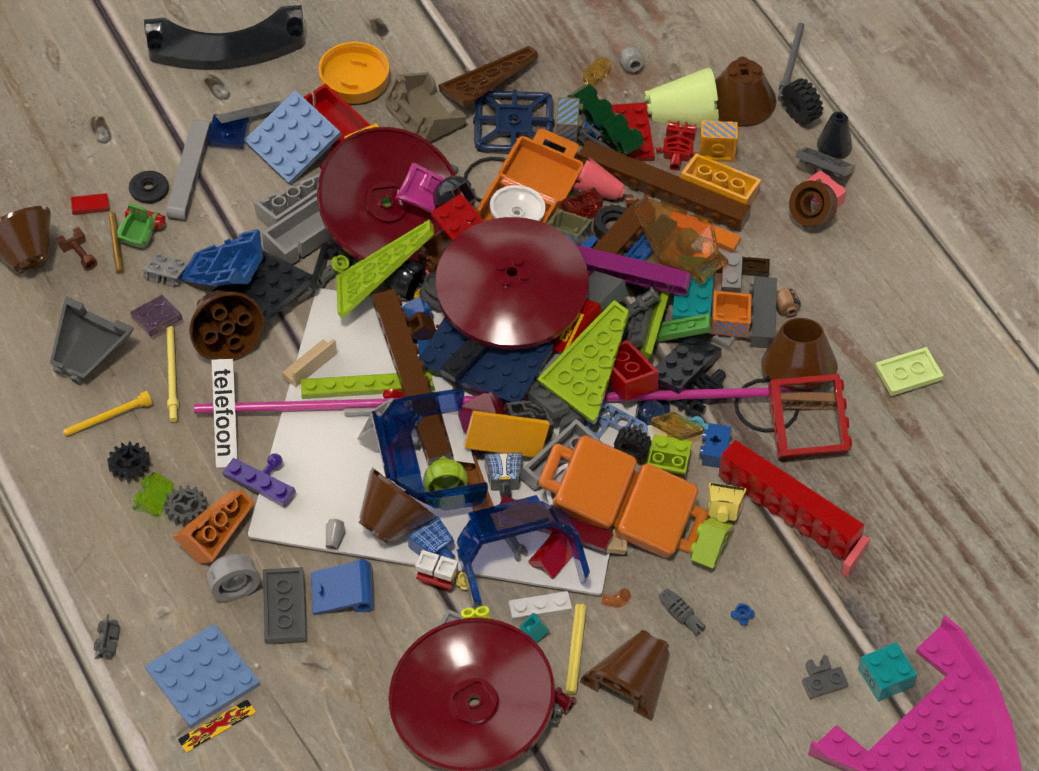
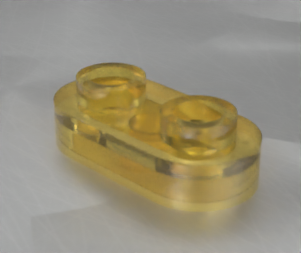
[583,58,612,85]

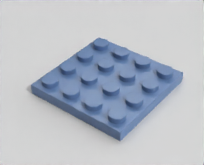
[244,90,342,185]
[145,624,260,729]

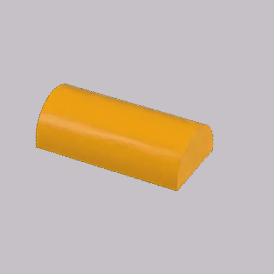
[680,153,761,205]

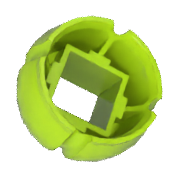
[423,456,468,504]

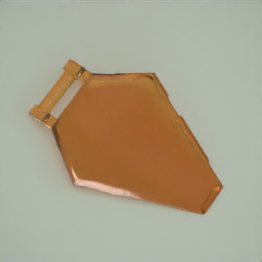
[633,196,729,285]

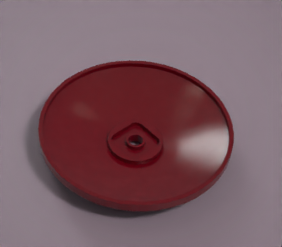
[317,127,461,264]
[436,217,589,349]
[388,618,555,771]

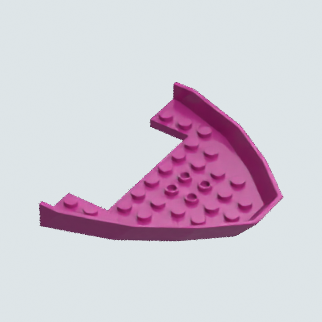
[808,616,1022,771]

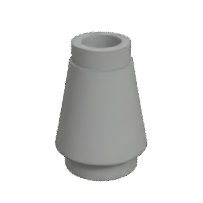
[325,519,345,550]

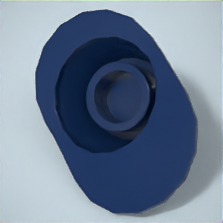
[636,399,670,426]

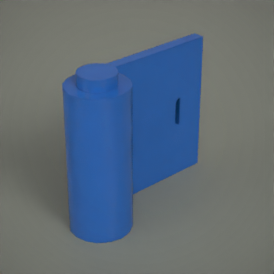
[311,559,374,615]

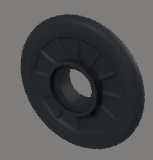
[128,171,169,202]

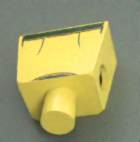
[707,482,746,522]

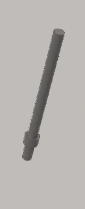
[778,23,805,101]

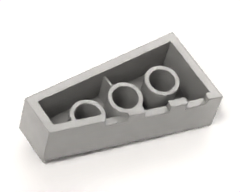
[253,174,319,227]
[520,419,602,490]

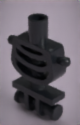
[671,369,728,417]

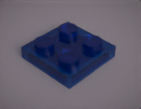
[207,114,249,149]

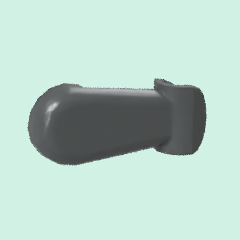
[501,524,528,561]

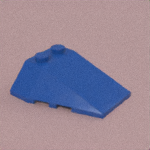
[180,229,263,286]

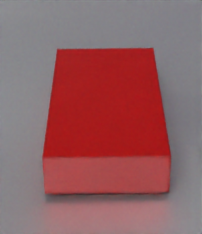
[71,193,109,215]

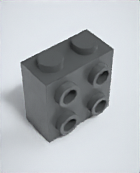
[587,271,628,311]

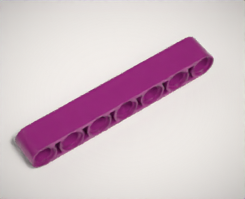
[576,245,692,295]

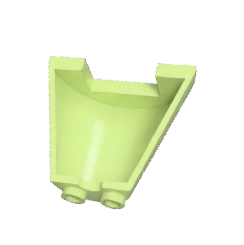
[644,68,719,128]

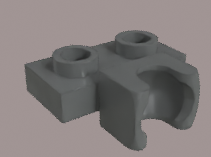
[802,655,849,700]

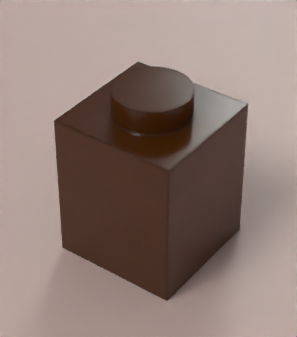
[406,311,436,341]

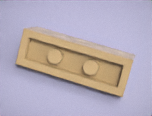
[282,339,337,387]

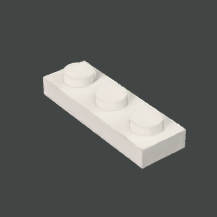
[508,591,572,622]

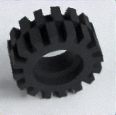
[614,426,652,461]

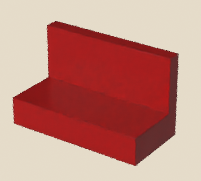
[528,534,576,579]

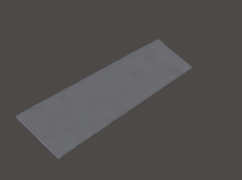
[215,101,281,123]

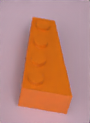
[173,489,254,564]

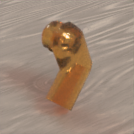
[601,588,631,607]

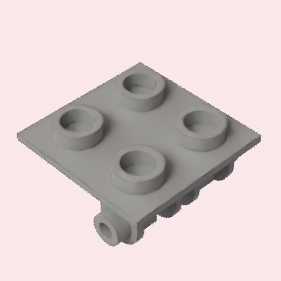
[141,254,189,287]

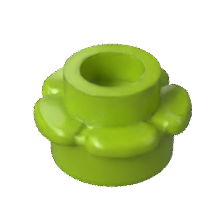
[331,255,349,273]

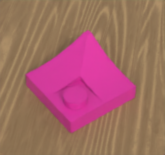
[396,163,445,213]

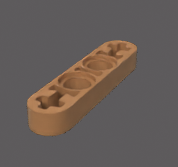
[769,391,837,410]

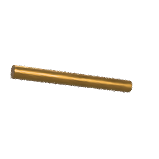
[108,212,124,274]

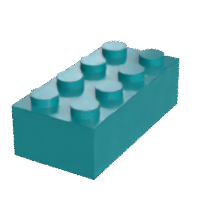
[672,256,715,320]

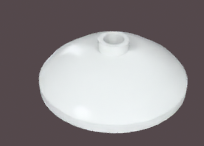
[490,185,545,221]

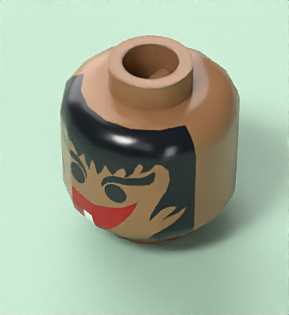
[776,288,801,316]

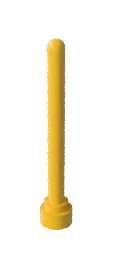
[63,390,153,436]

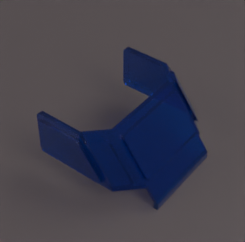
[371,389,488,511]
[456,495,590,610]

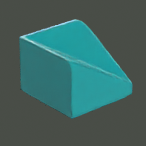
[519,613,550,643]

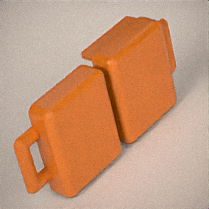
[476,129,584,223]
[539,435,709,558]

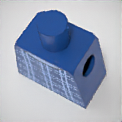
[408,516,456,560]

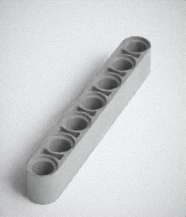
[166,119,212,220]

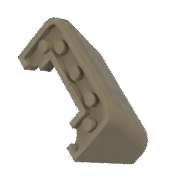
[385,72,467,142]

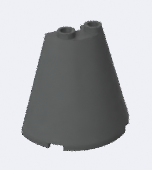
[50,296,134,383]

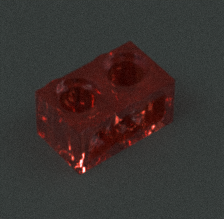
[562,187,603,219]

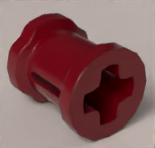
[555,687,577,714]

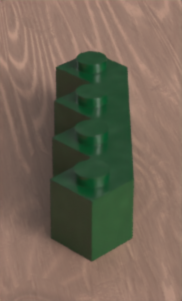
[567,84,645,155]

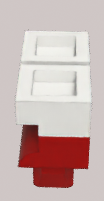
[415,550,458,591]

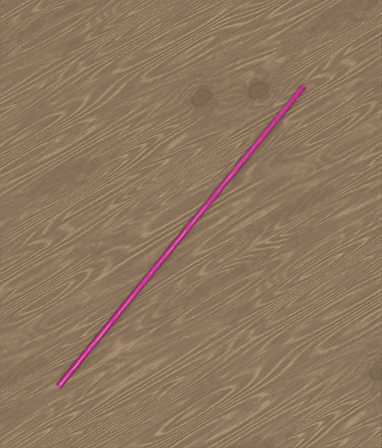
[194,387,812,414]

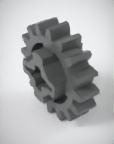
[164,485,208,526]

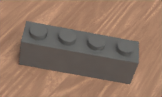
[747,276,777,348]

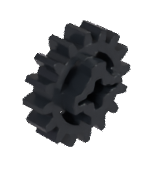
[107,441,151,482]

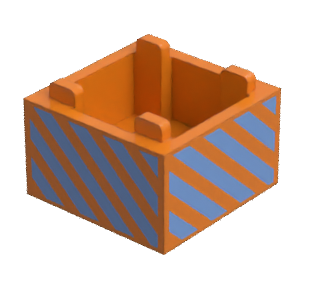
[710,291,751,338]

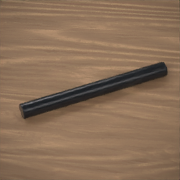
[309,242,329,289]

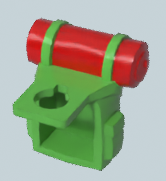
[117,203,166,248]

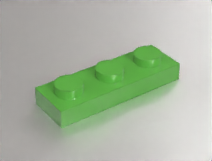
[656,313,712,342]

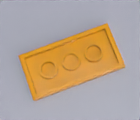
[464,411,550,457]

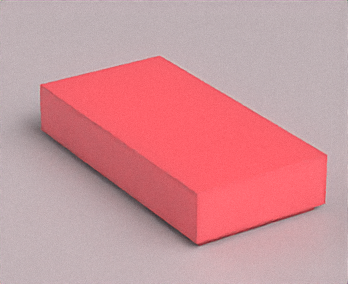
[842,535,870,577]

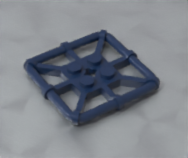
[473,89,555,152]

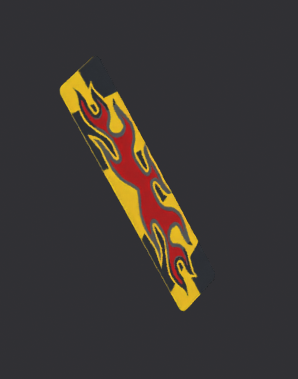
[178,700,256,752]

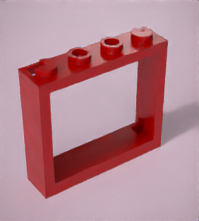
[768,374,852,460]

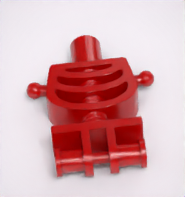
[656,120,699,170]

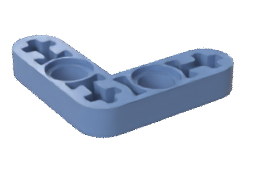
[586,404,648,439]

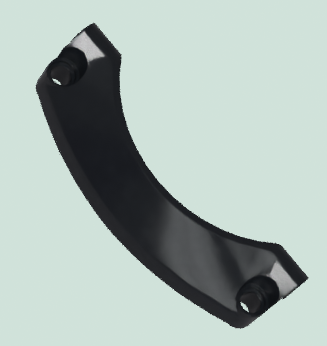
[144,5,304,70]

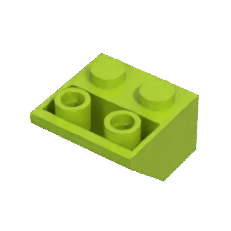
[647,434,692,475]

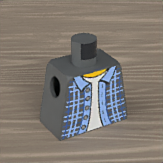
[485,453,522,498]

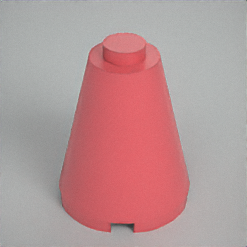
[573,158,626,201]

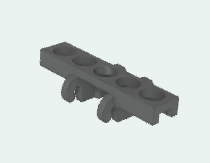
[577,123,611,149]

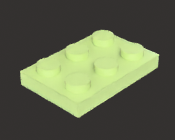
[875,347,944,396]

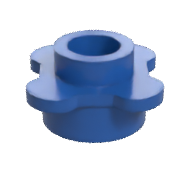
[731,603,755,625]

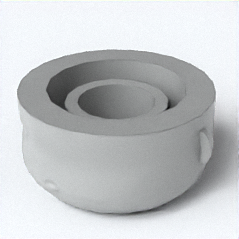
[207,553,260,602]

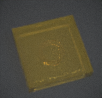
[650,412,704,441]

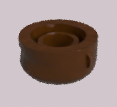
[789,179,838,227]

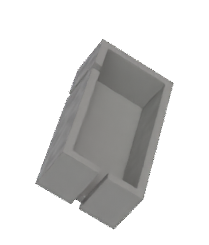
[262,197,332,264]

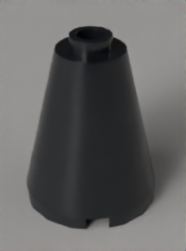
[817,112,853,159]

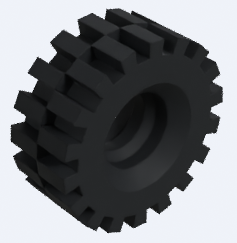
[781,78,824,126]

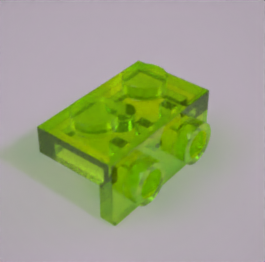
[132,471,174,517]

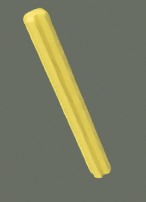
[565,603,586,695]

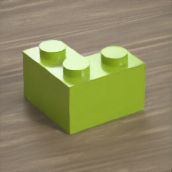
[690,517,734,568]

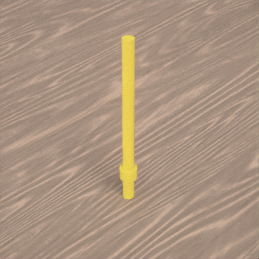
[166,326,179,422]

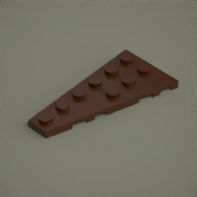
[438,46,538,108]

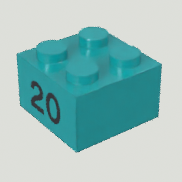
[858,642,917,702]

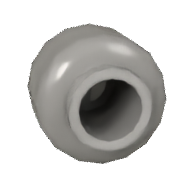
[619,47,645,73]

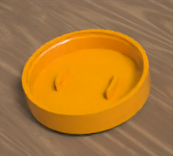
[318,42,389,104]

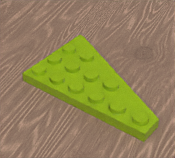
[336,220,434,319]
[537,300,629,424]

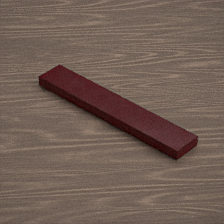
[496,495,613,552]

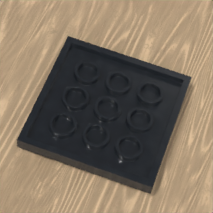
[211,250,313,325]

